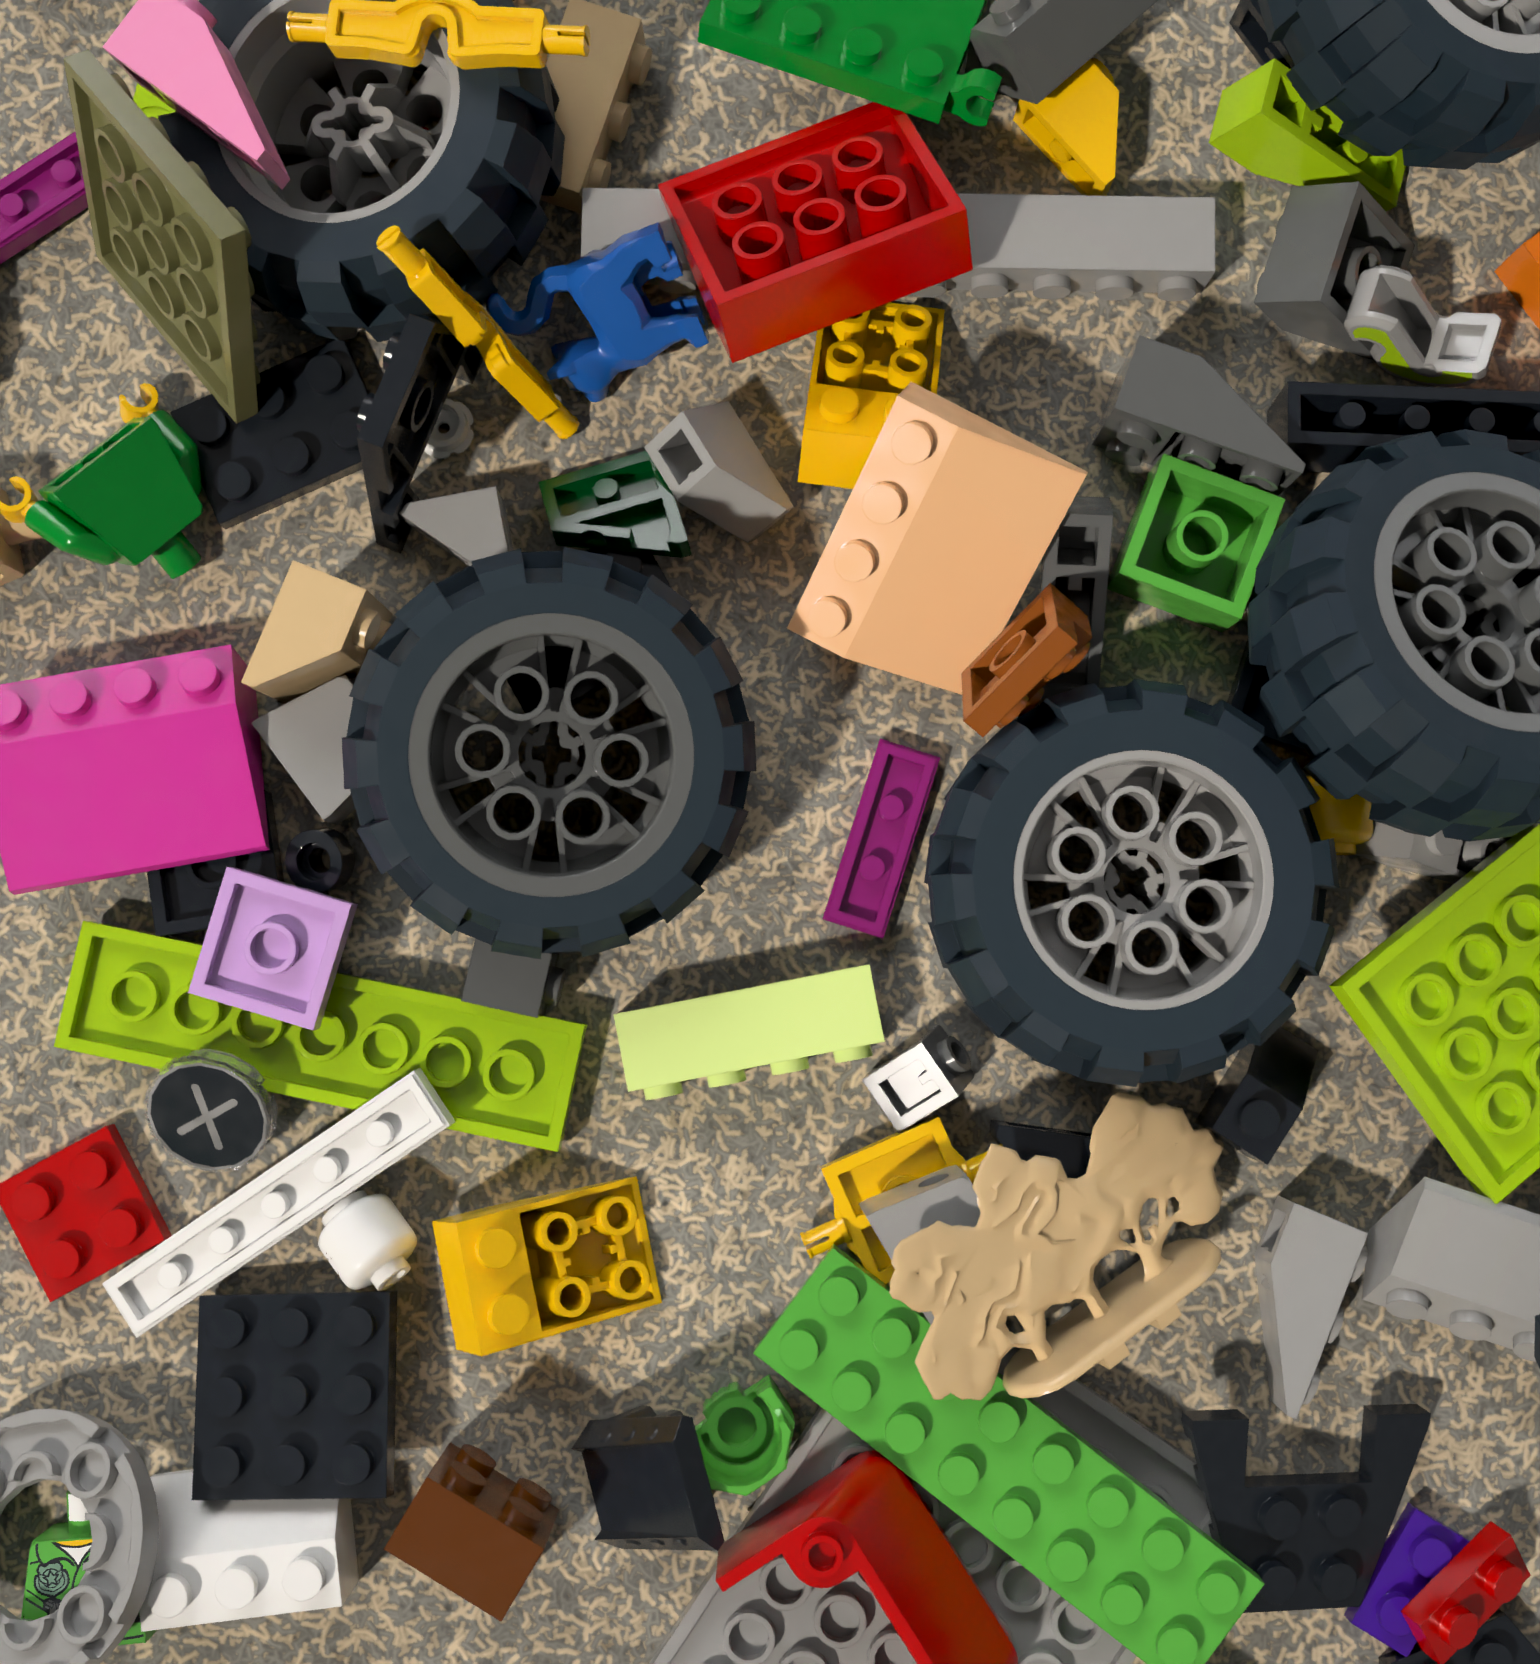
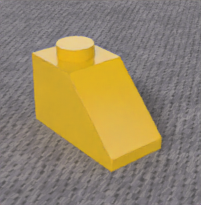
[1013,58,1119,196]

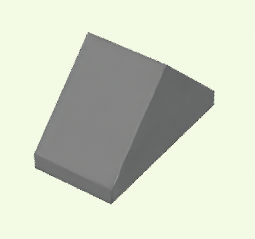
[399,486,513,566]

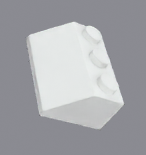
[139,1469,359,1632]

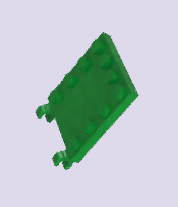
[697,0,1002,126]

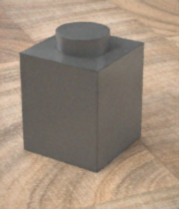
[461,939,566,1018]

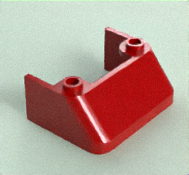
[716,1450,1018,1664]

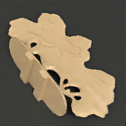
[889,1092,1224,1401]

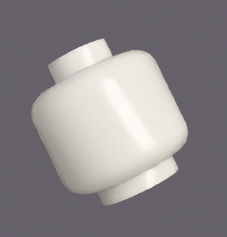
[318,1190,417,1291]

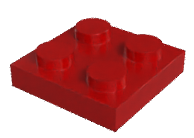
[0,1124,172,1302]

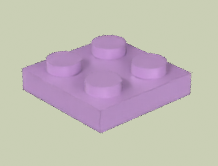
[188,867,358,1030]

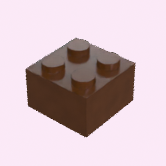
[384,1443,560,1622]

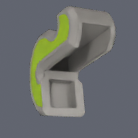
[1344,265,1501,387]

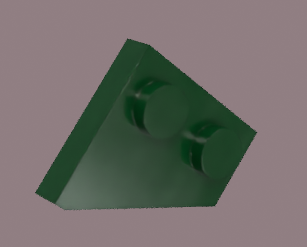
[538,451,692,558]

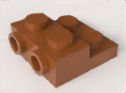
[961,583,1093,737]

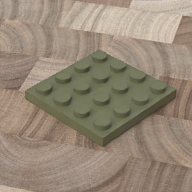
[63,49,261,424]

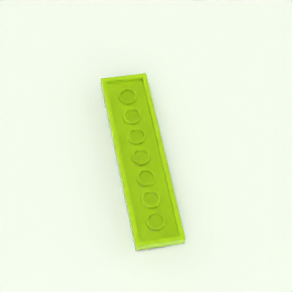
[54,921,587,1152]

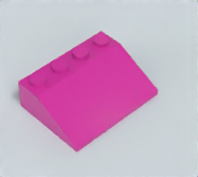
[0,644,269,895]

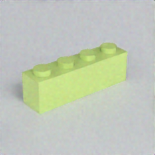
[613,964,885,1100]

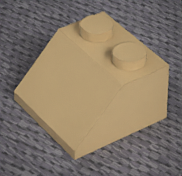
[241,560,392,704]

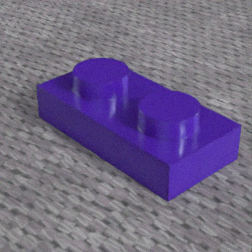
[1344,1502,1470,1657]

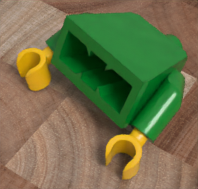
[0,383,204,579]

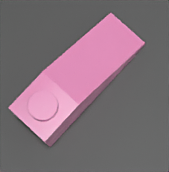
[103,0,290,190]

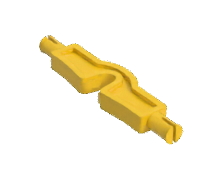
[286,0,591,70]
[376,225,579,439]

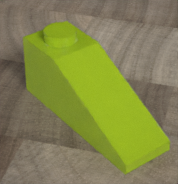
[1209,58,1406,211]

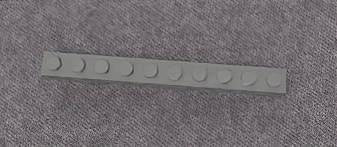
[581,188,1215,301]

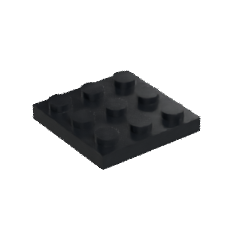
[192,1291,397,1500]

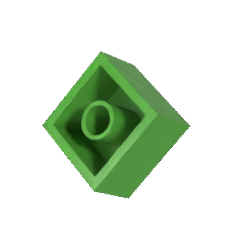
[1107,454,1285,633]

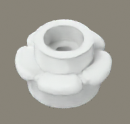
[424,398,474,459]

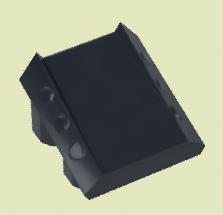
[572,1405,725,1551]

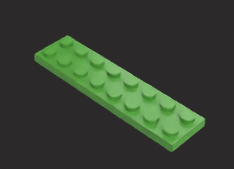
[753,1244,1264,1664]

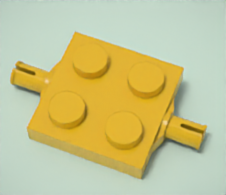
[800,1115,1001,1284]

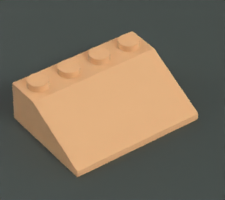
[787,382,1088,695]

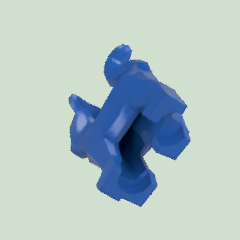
[486,222,710,402]

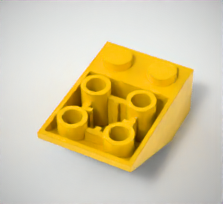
[798,302,945,489]
[432,1176,662,1357]

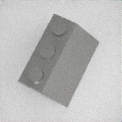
[1362,1177,1540,1362]

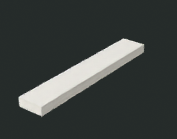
[102,1068,456,1338]

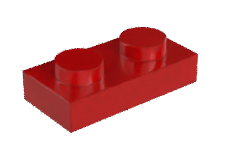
[1401,1521,1531,1664]

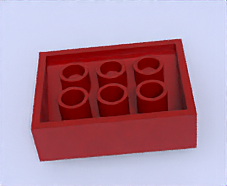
[658,102,973,363]

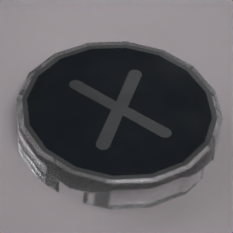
[144,1049,278,1173]

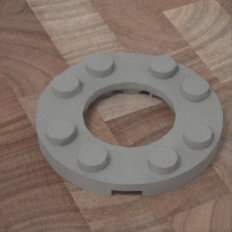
[0,1408,159,1664]

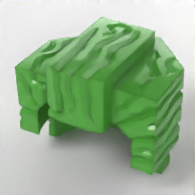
[695,1374,795,1496]

